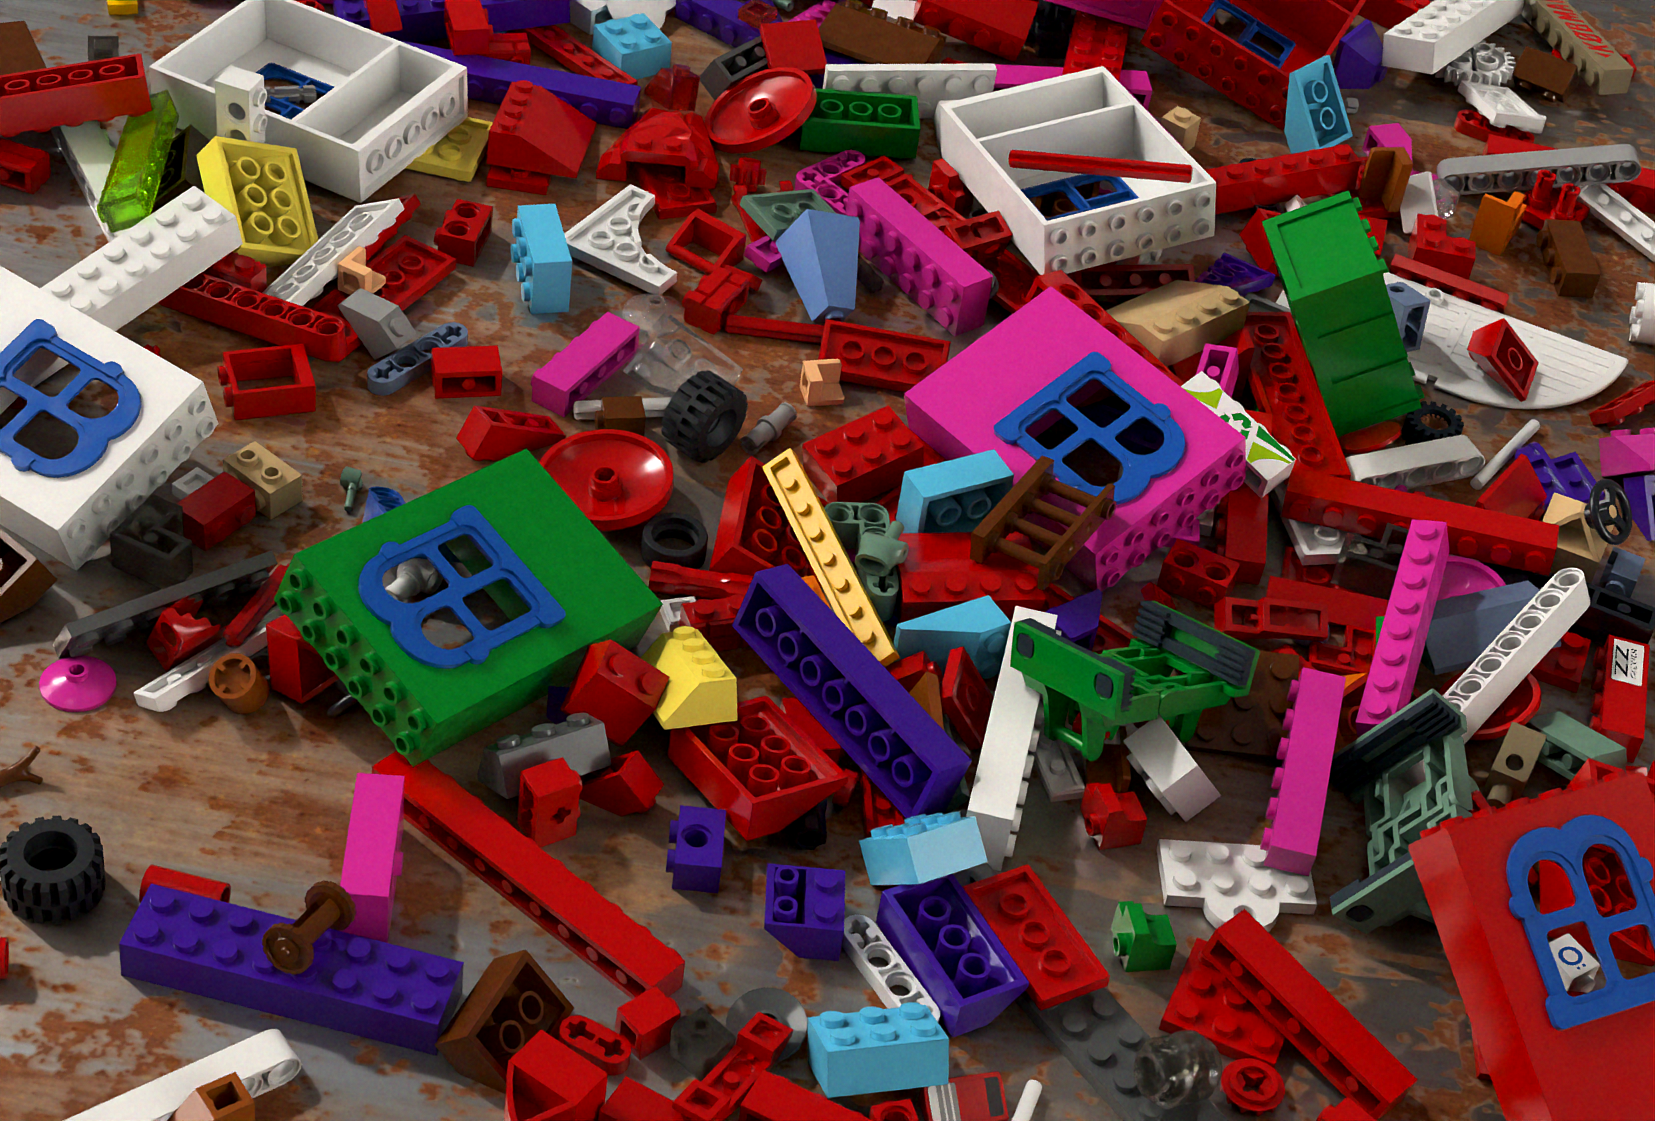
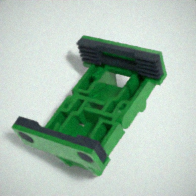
[1010,601,1260,761]

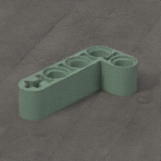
[824,502,899,622]

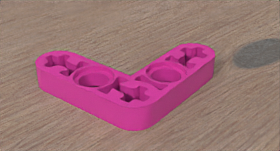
[794,150,866,215]

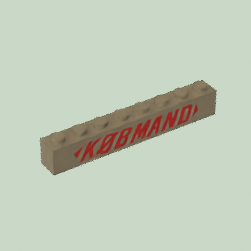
[1521,0,1634,95]

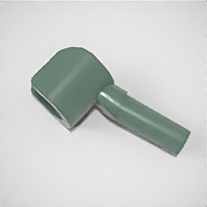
[340,466,363,512]

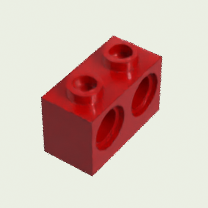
[434,199,493,267]
[943,210,1013,263]
[1157,538,1241,610]

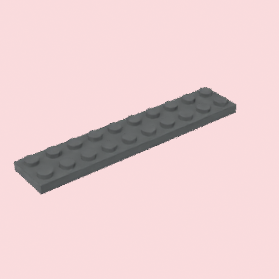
[954,862,1228,1121]

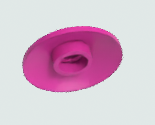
[39,656,117,712]

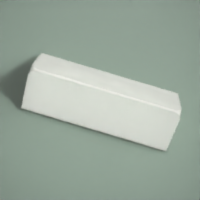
[1400,171,1438,235]

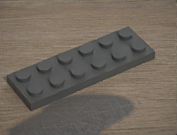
[52,550,278,658]

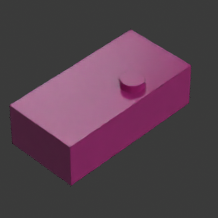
[340,773,405,943]

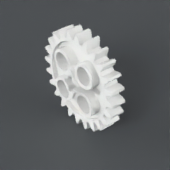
[1435,40,1515,86]

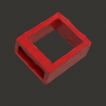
[217,343,316,420]

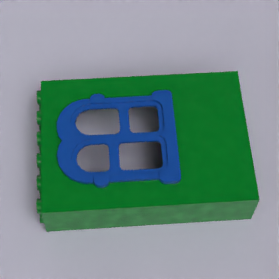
[274,448,663,767]

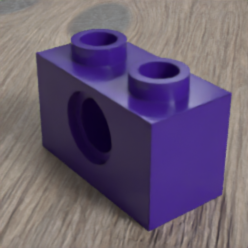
[666,805,726,893]

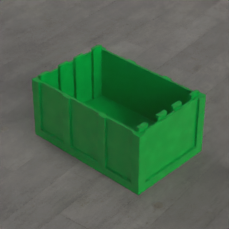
[1262,190,1425,437]

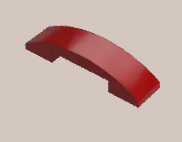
[672,1011,793,1121]

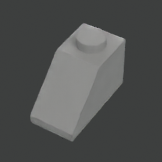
[337,288,417,360]

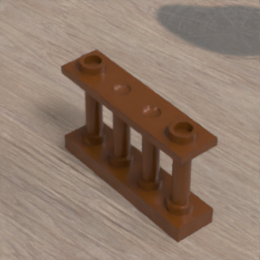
[970,455,1117,591]

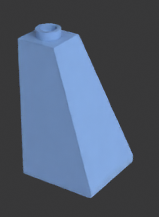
[775,209,860,323]

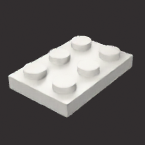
[1458,80,1545,131]

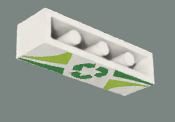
[1181,371,1296,498]

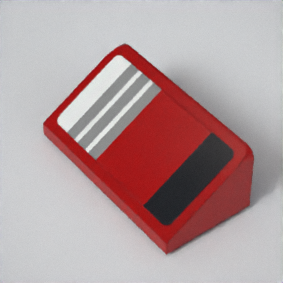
[918,1071,1009,1121]

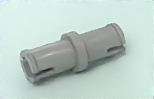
[740,402,797,455]

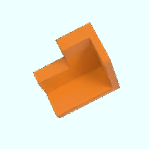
[1469,191,1527,256]

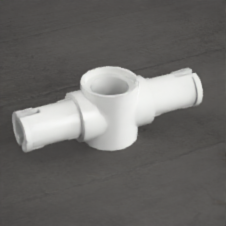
[385,558,443,602]

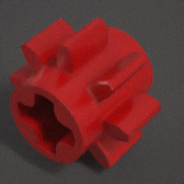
[729,157,767,192]

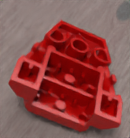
[596,107,719,189]

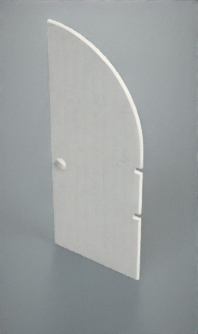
[1276,272,1628,409]

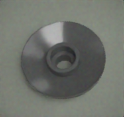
[726,987,807,1063]

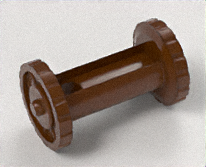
[262,881,356,975]

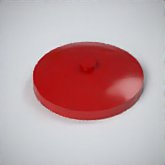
[704,67,817,154]
[539,429,674,531]

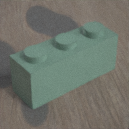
[1524,711,1627,780]

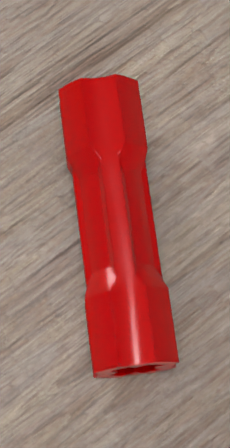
[648,561,754,600]

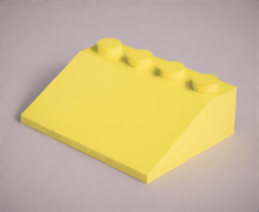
[196,136,319,267]

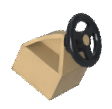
[1542,479,1632,584]

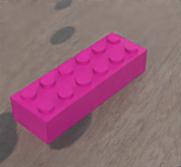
[845,177,993,337]

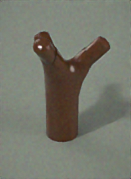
[0,746,43,788]

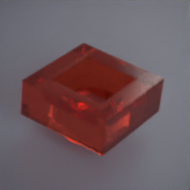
[738,0,778,29]

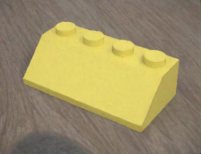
[640,626,738,730]

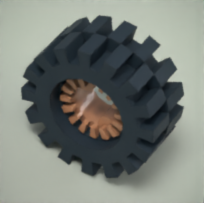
[1401,401,1464,445]

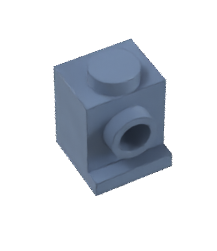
[1600,546,1646,598]

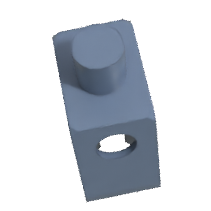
[1386,282,1431,352]

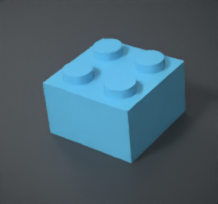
[592,13,672,80]

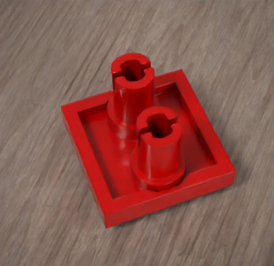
[1522,170,1590,230]

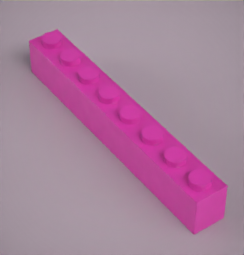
[1355,519,1449,738]

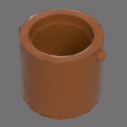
[208,653,270,714]

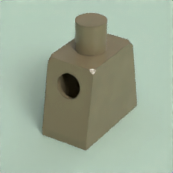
[1482,721,1547,809]

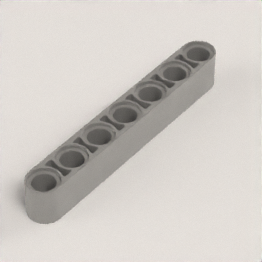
[1436,144,1641,196]

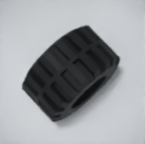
[661,370,748,463]
[0,816,106,924]

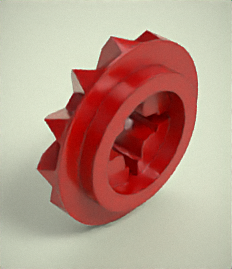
[1220,1058,1285,1117]

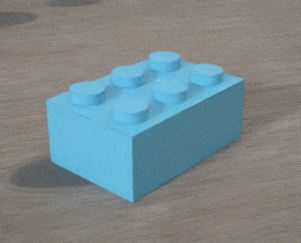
[511,204,572,314]
[896,449,1014,533]
[859,811,988,885]
[807,1002,949,1098]

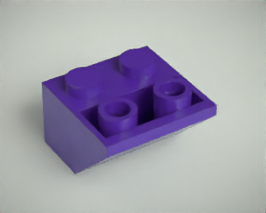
[764,863,845,961]

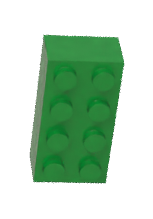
[799,88,921,159]

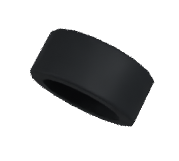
[641,512,708,569]

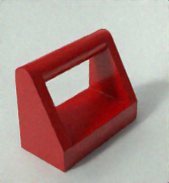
[665,209,746,275]

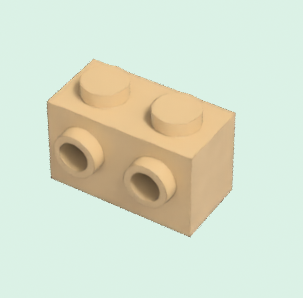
[223,441,302,520]

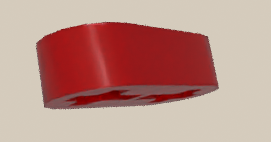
[558,1015,631,1076]

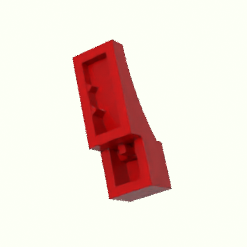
[1214,597,1328,642]

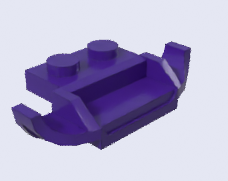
[1515,442,1605,511]

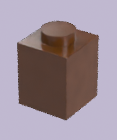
[595,396,646,436]

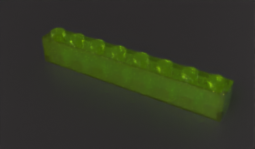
[97,89,180,233]

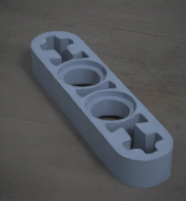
[367,322,468,396]

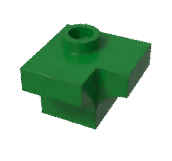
[1111,901,1177,972]

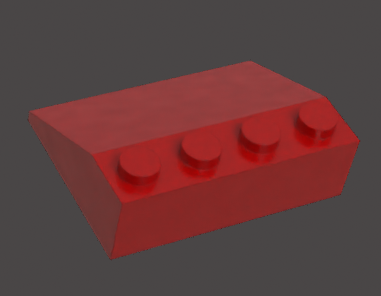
[487,80,597,178]
[709,456,829,588]
[896,531,1045,623]
[668,695,849,841]
[1539,846,1655,967]

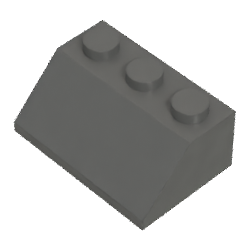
[477,713,612,799]

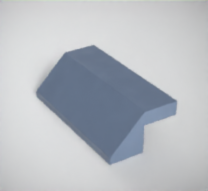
[1420,581,1561,675]

